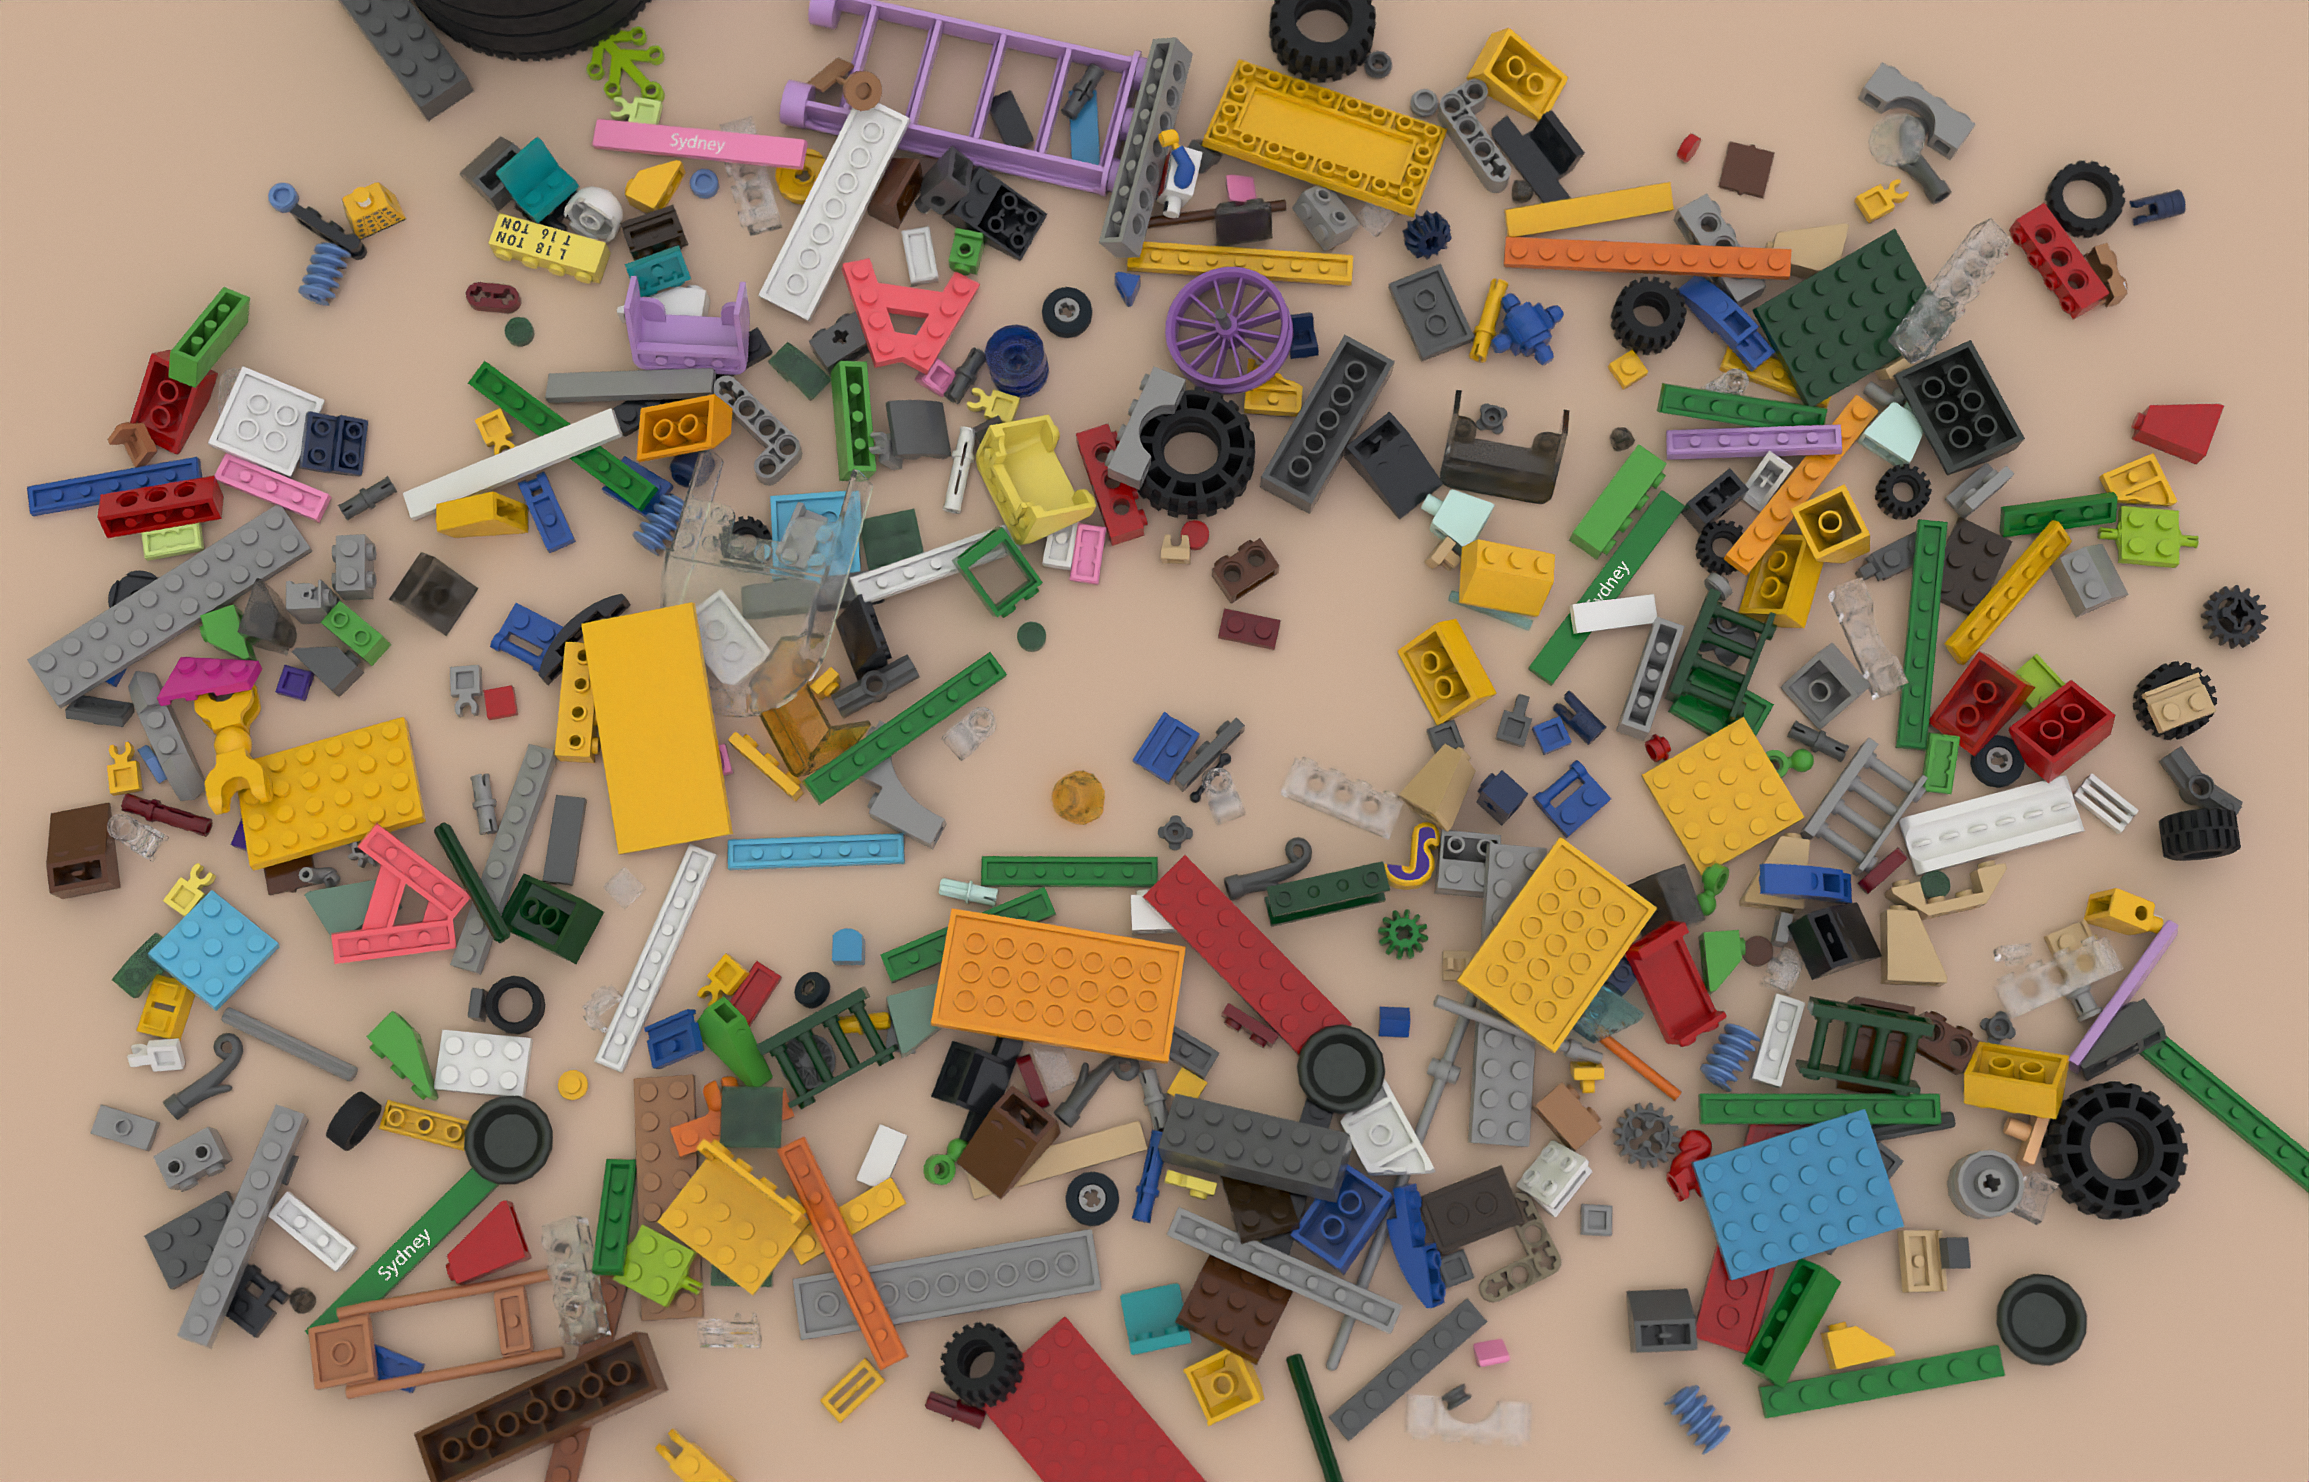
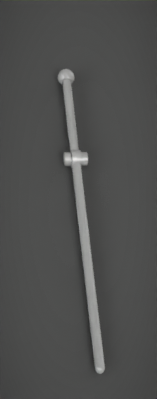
[1326,991,1477,1371]

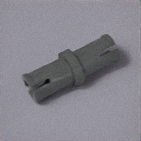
[1061,64,1105,120]
[944,347,988,404]
[338,476,398,521]
[1788,720,1849,762]

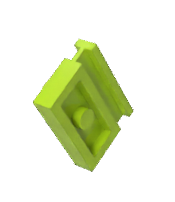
[2015,654,2065,711]

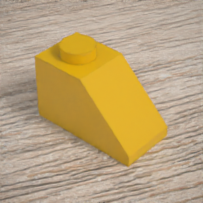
[625,160,686,214]
[1820,1322,1895,1370]

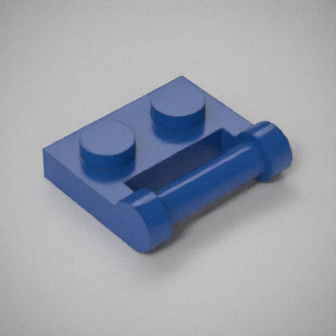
[490,603,563,673]
[1533,760,1611,838]

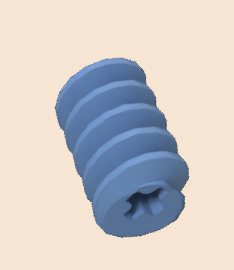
[298,242,351,306]
[633,493,694,556]
[1700,1024,1761,1092]
[1664,1385,1731,1455]

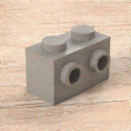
[1292,185,1360,251]
[331,534,376,600]
[153,1127,232,1192]

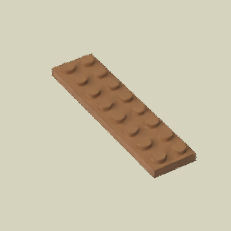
[634,1074,704,1321]

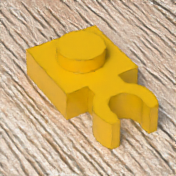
[1854,179,1909,223]
[475,408,515,455]
[107,742,143,796]
[697,953,750,1006]

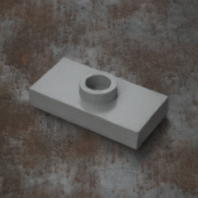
[91,1105,160,1151]

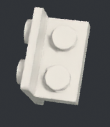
[1516,1140,1593,1218]

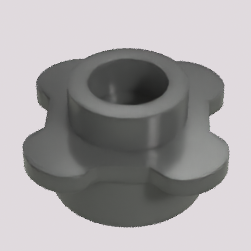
[1476,404,1508,434]
[1158,815,1193,850]
[1980,1011,2016,1044]

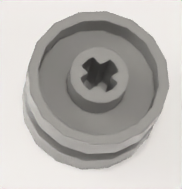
[1947,1150,2025,1219]

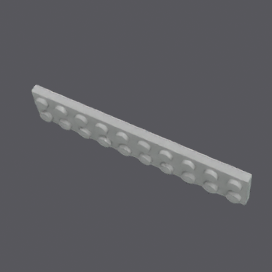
[27,505,313,709]
[1468,843,1547,1147]
[792,1229,1101,1340]

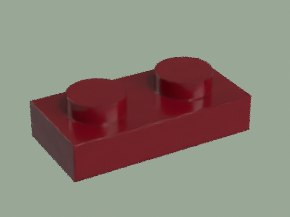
[1218,608,1281,650]
[1222,1003,1279,1048]

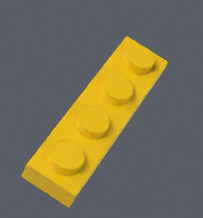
[791,1177,907,1265]

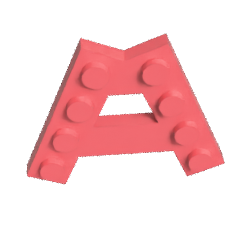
[842,258,980,375]
[331,822,470,964]

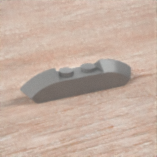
[128,671,205,801]

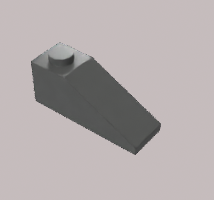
[2080,998,2167,1081]

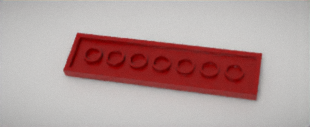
[1142,855,1352,1056]
[1695,1125,1810,1354]

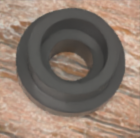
[1364,51,1392,79]

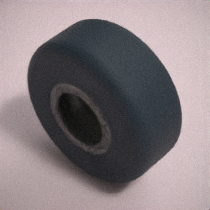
[795,972,830,1008]

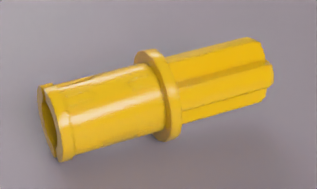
[838,1012,891,1035]

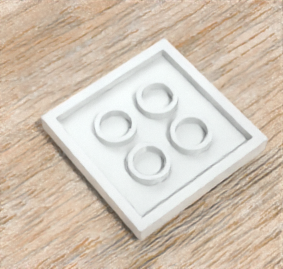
[208,366,325,479]

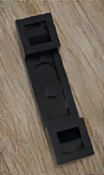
[538,594,631,685]

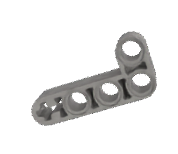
[1437,79,1511,193]
[713,376,802,486]

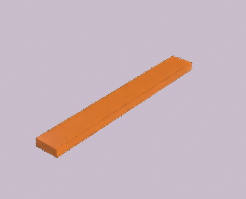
[777,1136,909,1370]

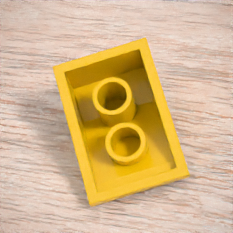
[1466,28,1569,122]

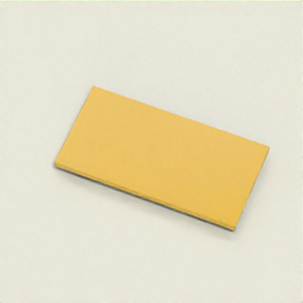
[1202,59,1448,218]
[581,602,733,854]

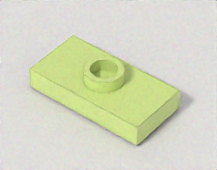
[141,523,204,561]

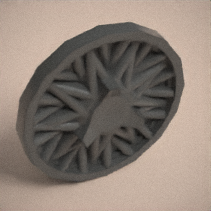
[780,1034,836,1089]

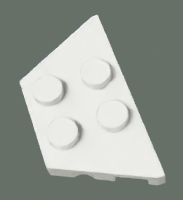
[1341,1078,1436,1176]

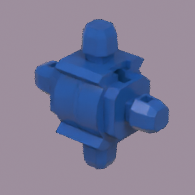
[1491,293,1564,365]

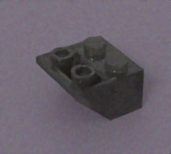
[1211,198,1273,246]

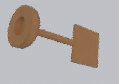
[807,57,882,111]

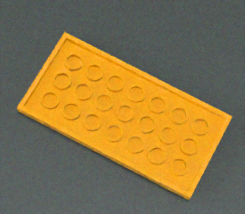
[931,908,1186,1064]

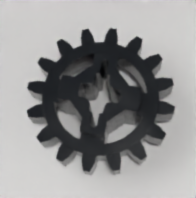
[2201,585,2268,649]

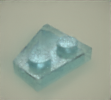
[1572,985,1644,1044]

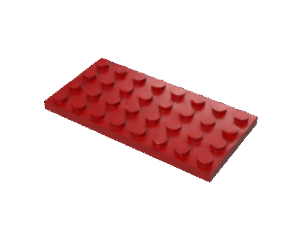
[982,1316,1206,1482]

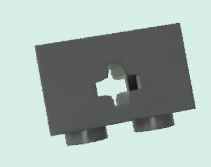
[809,311,869,377]

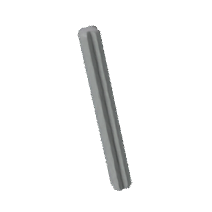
[221,1007,358,1082]

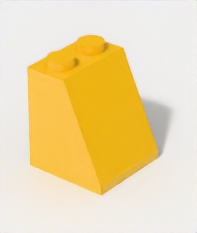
[1791,484,1870,564]

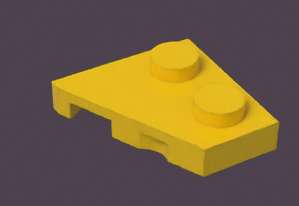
[1244,358,1303,417]
[2099,453,2178,506]

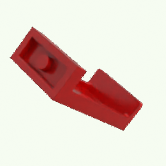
[1625,921,1727,1047]

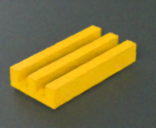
[820,1358,886,1423]

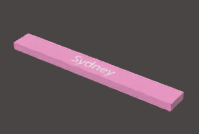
[592,119,808,170]

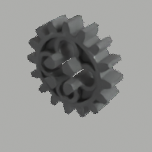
[1613,1103,1680,1169]

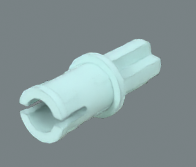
[939,878,998,907]

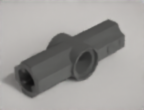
[831,654,920,719]

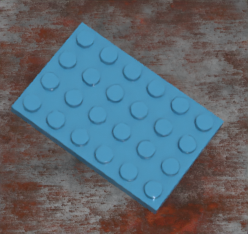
[1691,1109,1904,1280]

